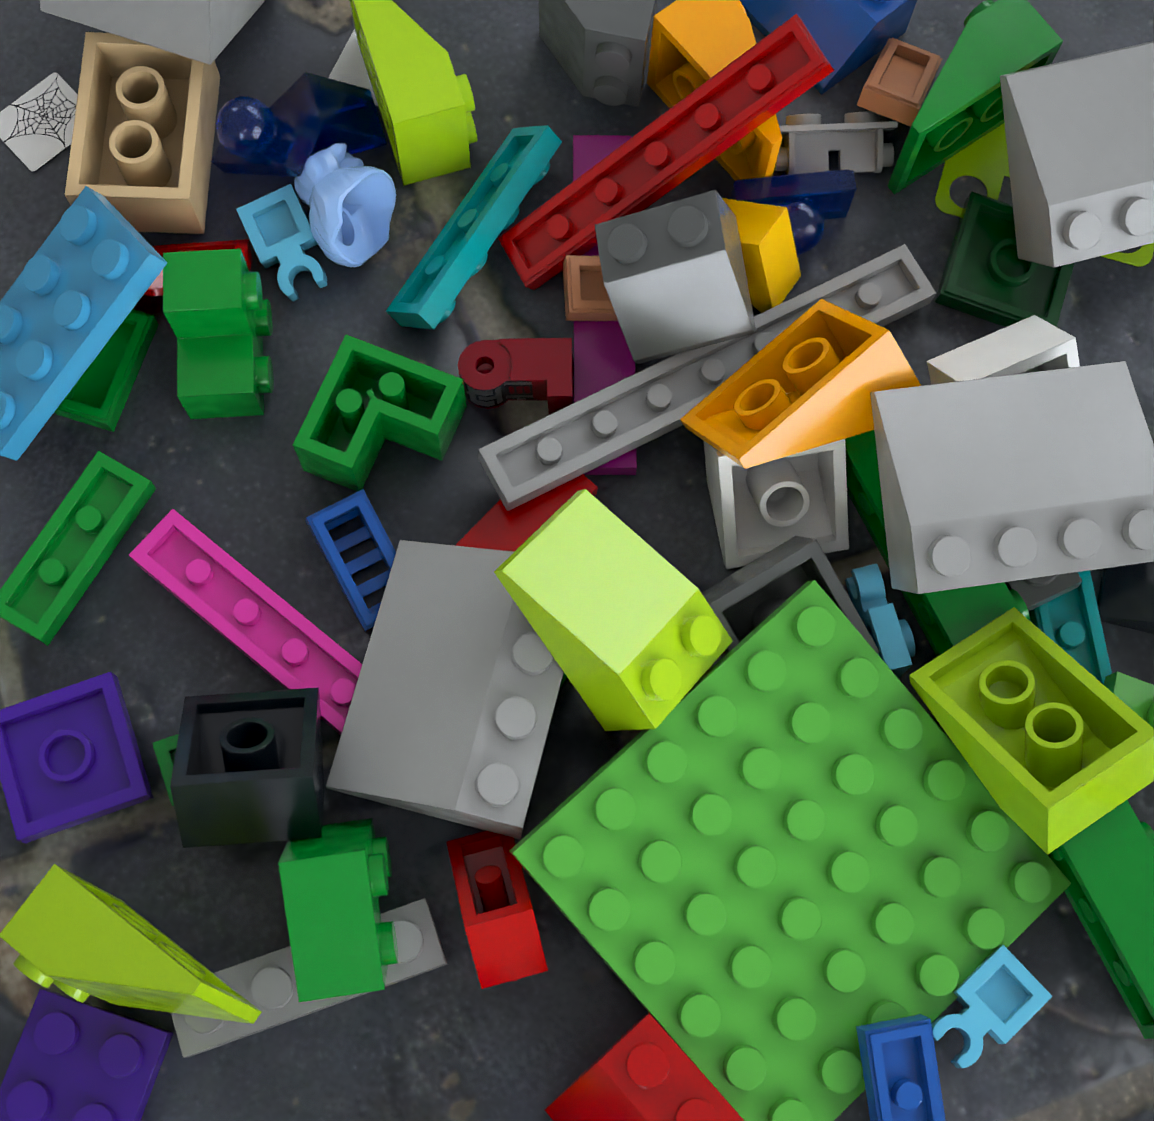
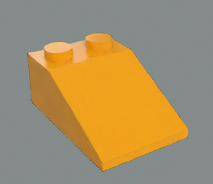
[647,0,782,203]
[680,299,921,469]

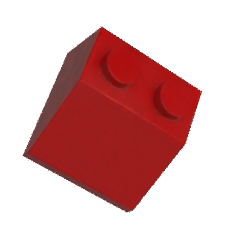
[544,1013,744,1121]

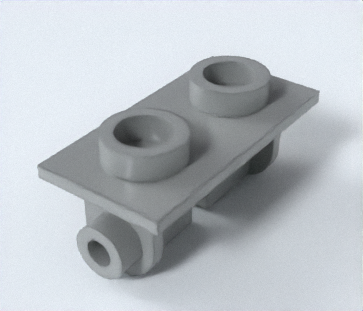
[774,111,898,177]

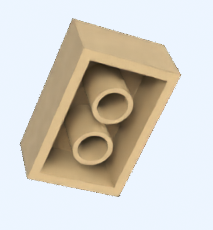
[65,32,220,234]

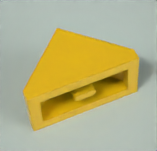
[722,198,801,313]

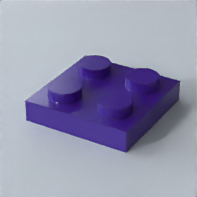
[0,672,153,843]
[0,989,173,1121]

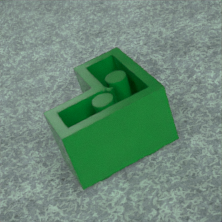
[163,248,274,419]
[293,334,467,492]
[278,818,398,1002]

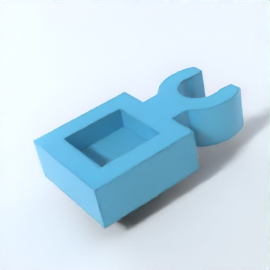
[236,184,327,301]
[845,563,915,678]
[931,944,1052,1068]

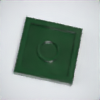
[935,191,1074,327]

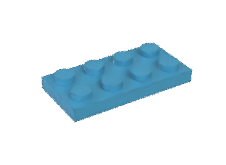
[0,186,167,461]

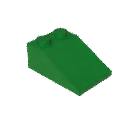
[887,0,1063,194]

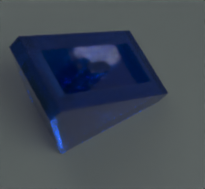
[257,72,387,175]

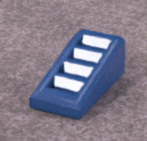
[305,489,396,632]

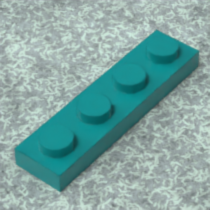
[386,125,562,329]

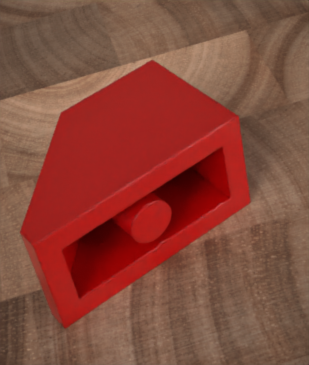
[446,831,548,989]

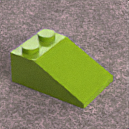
[349,0,478,186]
[494,489,733,731]
[909,607,1154,855]
[0,864,262,1024]

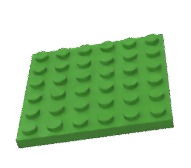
[509,580,1072,1121]

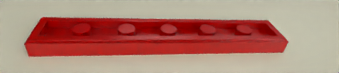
[498,14,835,290]

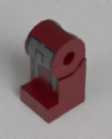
[458,338,573,415]

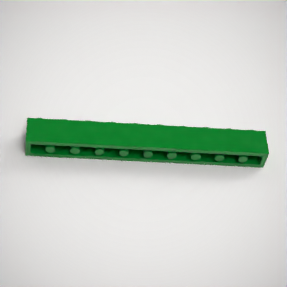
[845,430,1154,1039]

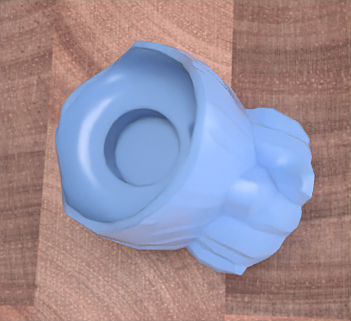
[294,143,396,267]

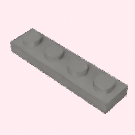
[171,898,447,1058]

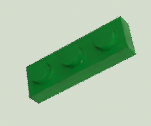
[0,451,156,646]

